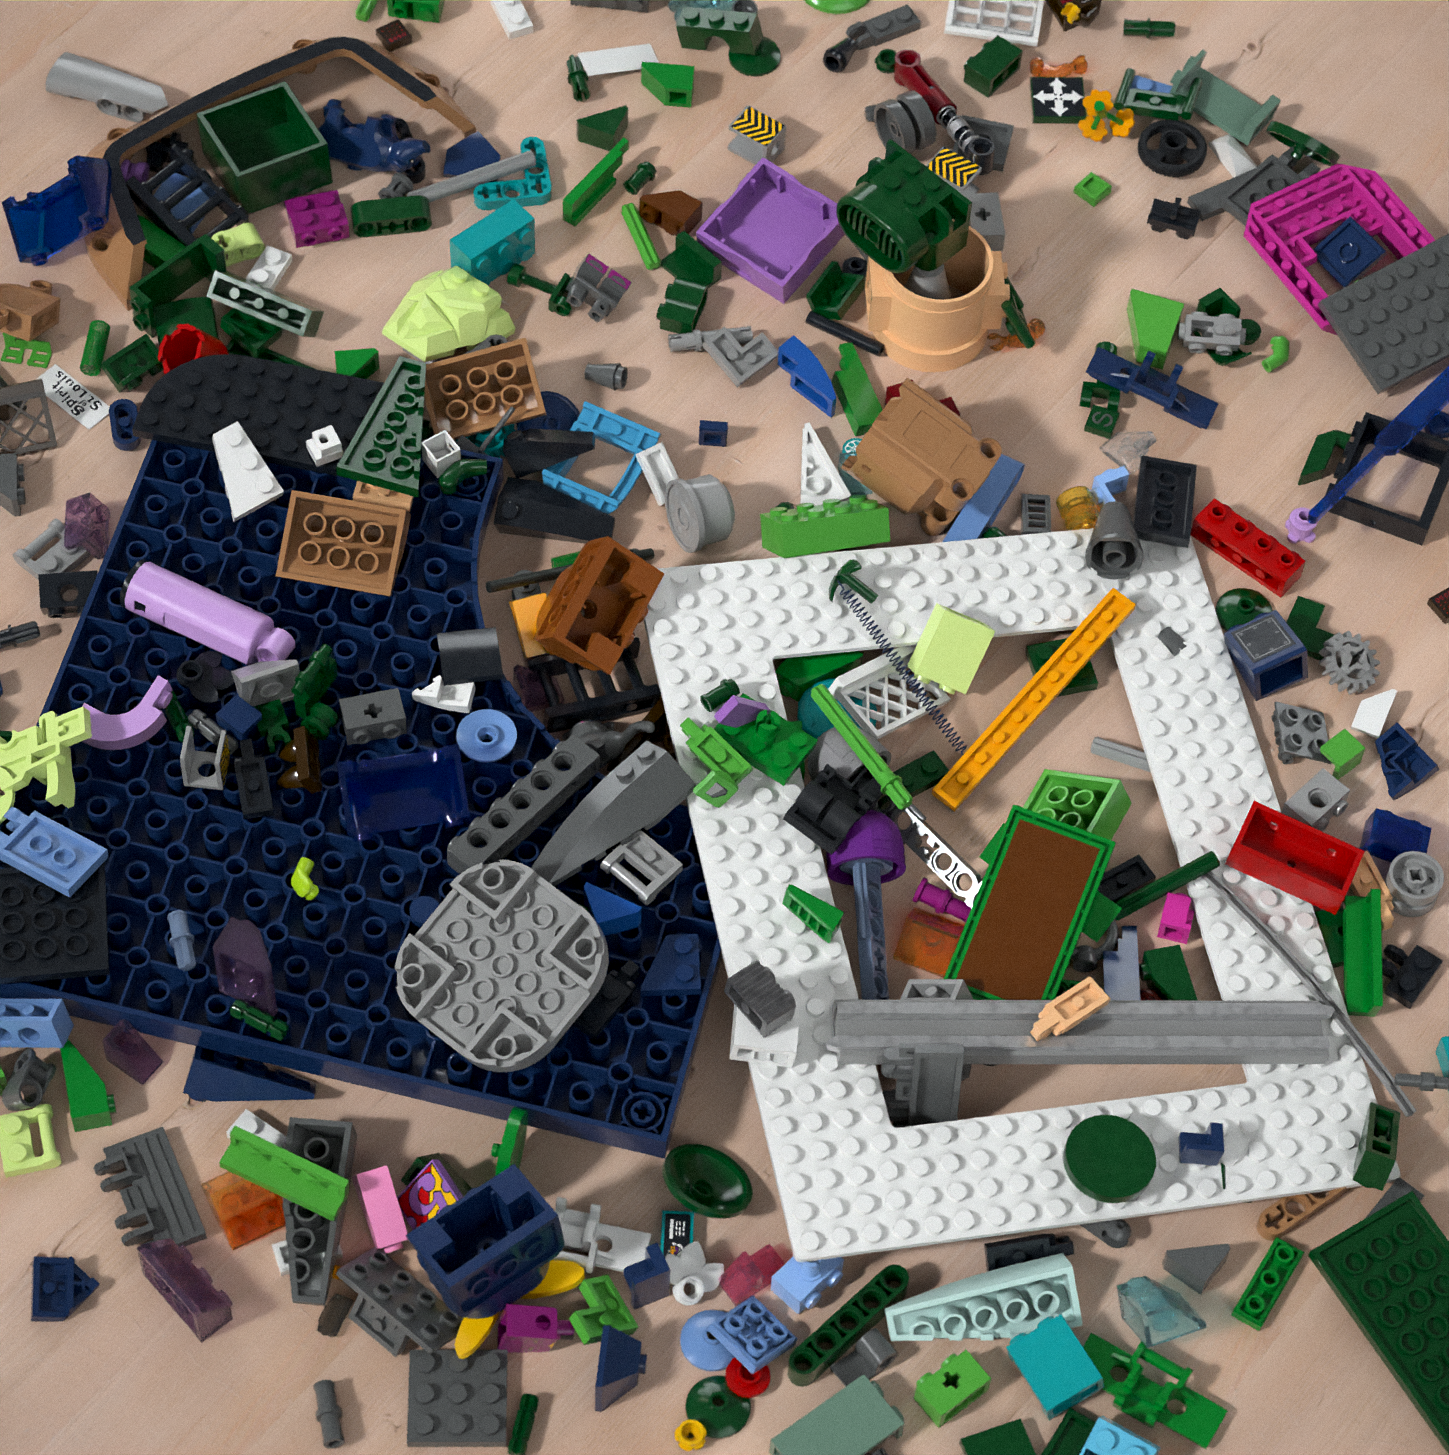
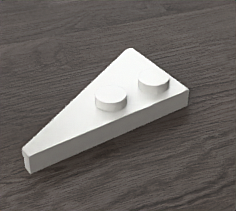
[800,422,851,506]

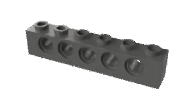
[447,734,600,874]

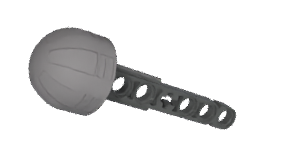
[808,727,982,908]

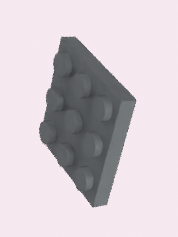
[407,1350,508,1447]

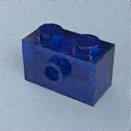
[1360,808,1432,863]

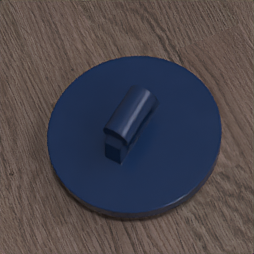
[516,391,580,431]

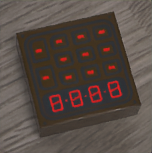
[376,19,412,52]
[1427,587,1449,624]

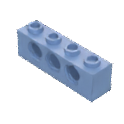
[0,998,74,1048]

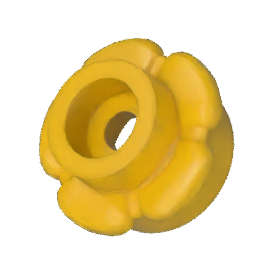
[674,1419,707,1451]

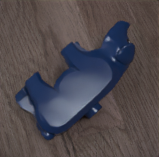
[318,99,430,173]

